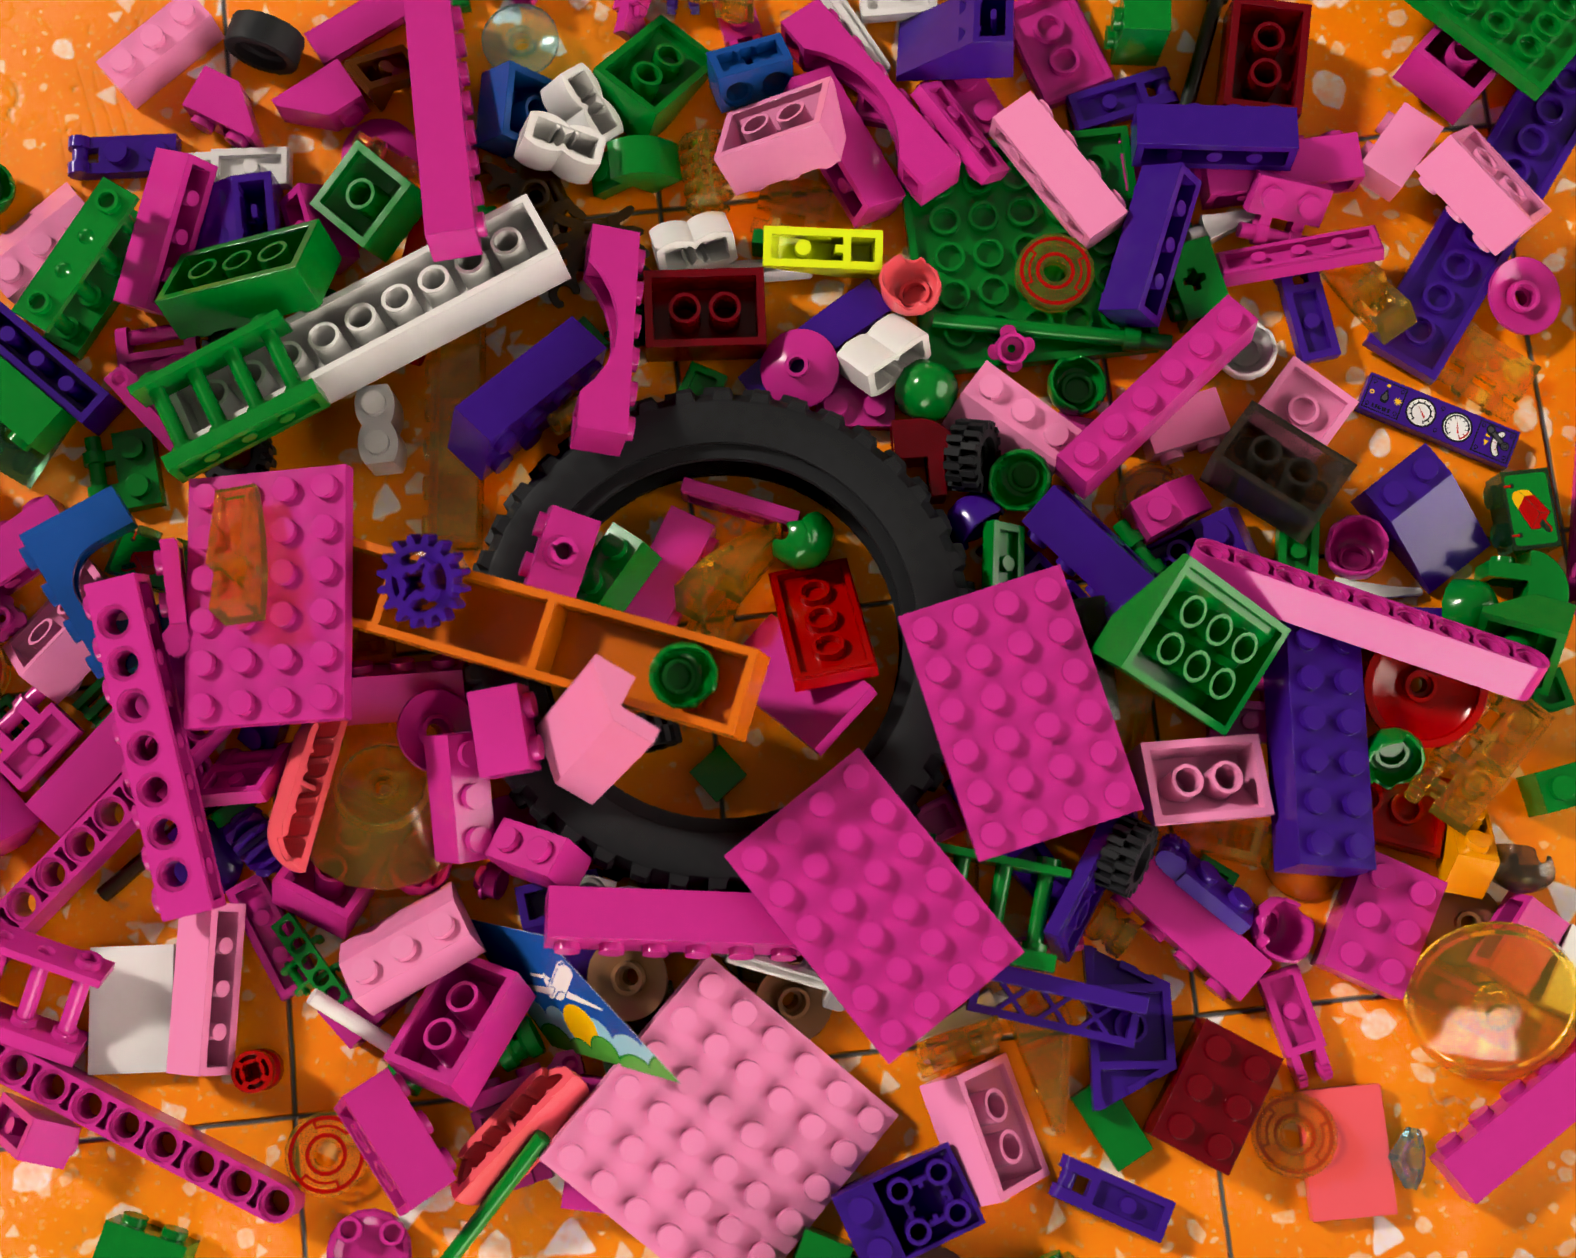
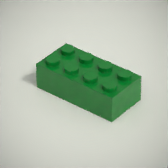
[155,219,342,340]

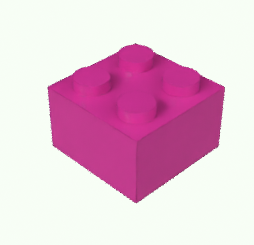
[1392,25,1498,125]

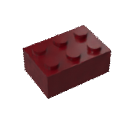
[1215,0,1312,119]
[643,267,767,362]
[1142,1017,1284,1176]

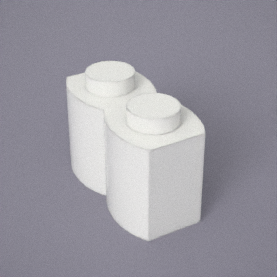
[540,62,624,142]
[513,111,607,184]
[649,211,738,270]
[837,313,931,397]
[354,383,407,476]

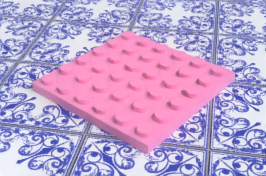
[539,957,898,1258]

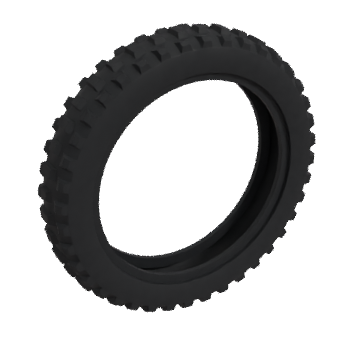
[464,387,976,893]

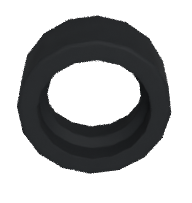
[224,9,305,75]

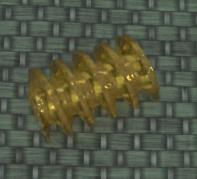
[678,129,734,217]

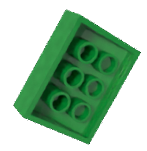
[1090,553,1291,736]

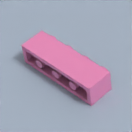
[989,90,1128,252]
[166,903,246,1077]

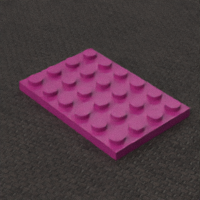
[184,464,353,731]
[897,564,1144,862]
[724,747,1024,1064]

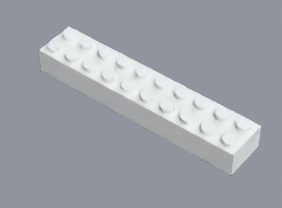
[169,194,571,440]

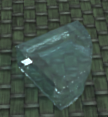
[1388,1127,1425,1190]

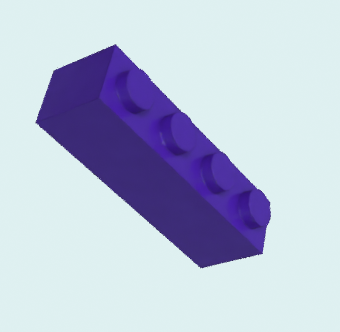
[1131,102,1299,171]
[1098,162,1202,327]
[0,301,125,436]
[1021,485,1159,605]

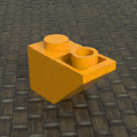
[1436,801,1500,899]

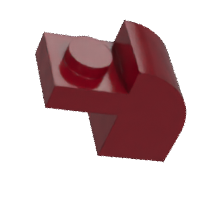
[889,418,952,505]

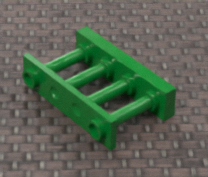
[11,177,140,360]
[127,309,331,483]
[928,832,1072,973]

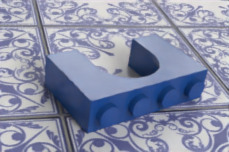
[18,485,170,679]

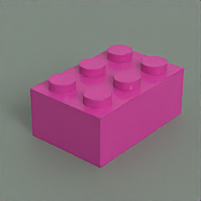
[1310,851,1448,1000]
[383,957,536,1108]
[334,1067,457,1217]

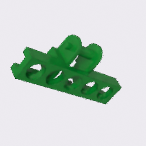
[271,912,353,1004]

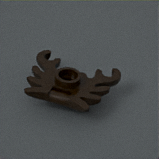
[474,157,587,238]
[548,205,651,309]

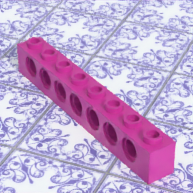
[83,572,227,922]

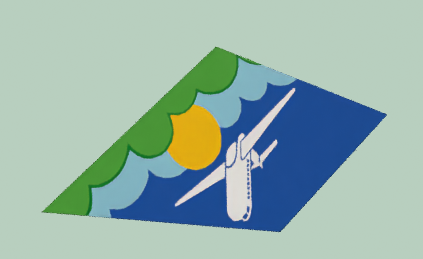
[471,919,680,1083]

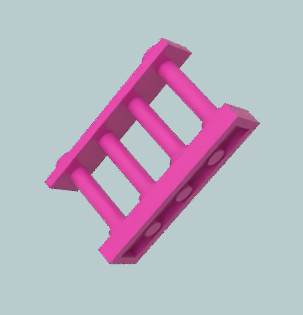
[0,922,116,1068]

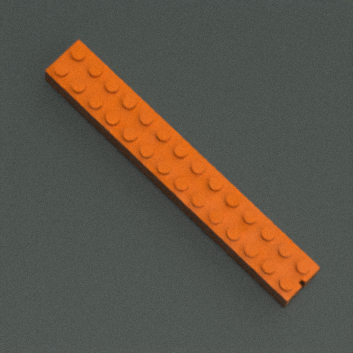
[352,537,770,742]

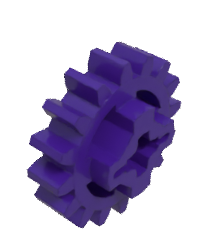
[376,534,471,628]

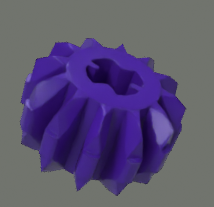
[223,806,283,877]

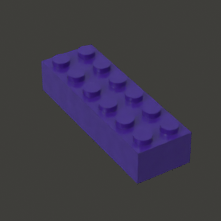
[1263,620,1377,878]

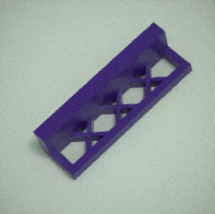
[965,966,1150,1048]

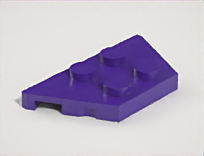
[1082,946,1177,1112]

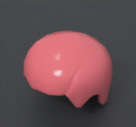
[879,254,942,316]

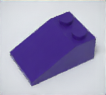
[1350,442,1491,594]

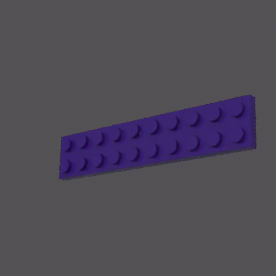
[1362,55,1576,385]

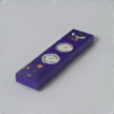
[1354,372,1521,471]

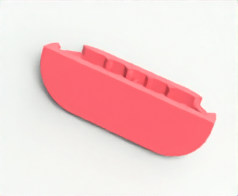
[267,720,348,873]
[451,1066,590,1205]

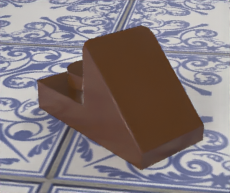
[343,44,411,112]

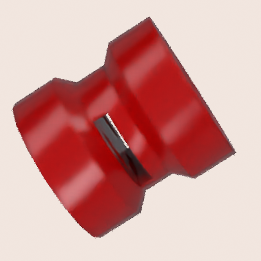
[231,1048,284,1094]

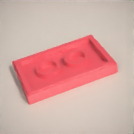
[1293,1083,1398,1222]

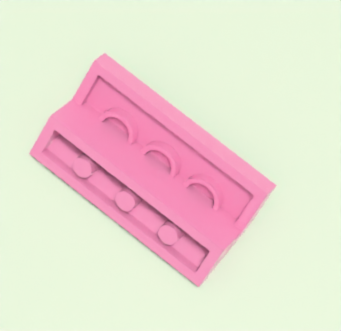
[536,654,660,805]

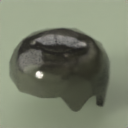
[1492,843,1556,894]

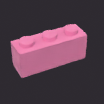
[96,0,225,109]

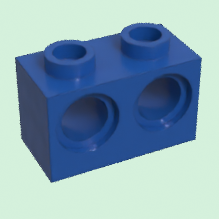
[706,32,794,114]

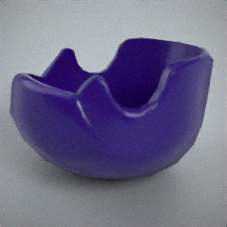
[947,493,1005,550]

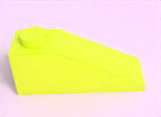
[762,225,883,279]

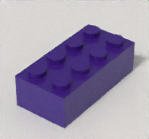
[448,316,607,481]

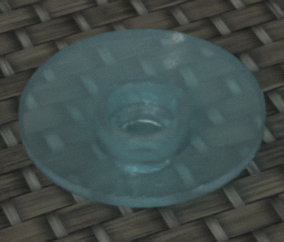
[482,3,559,73]

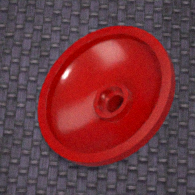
[1363,652,1489,748]

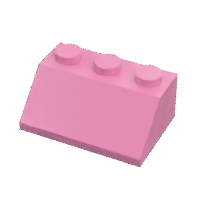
[714,76,846,196]
[1414,125,1552,256]
[0,182,85,304]
[941,360,1082,476]
[2,559,128,704]
[1126,734,1275,826]
[339,881,486,1016]
[919,1052,1050,1207]

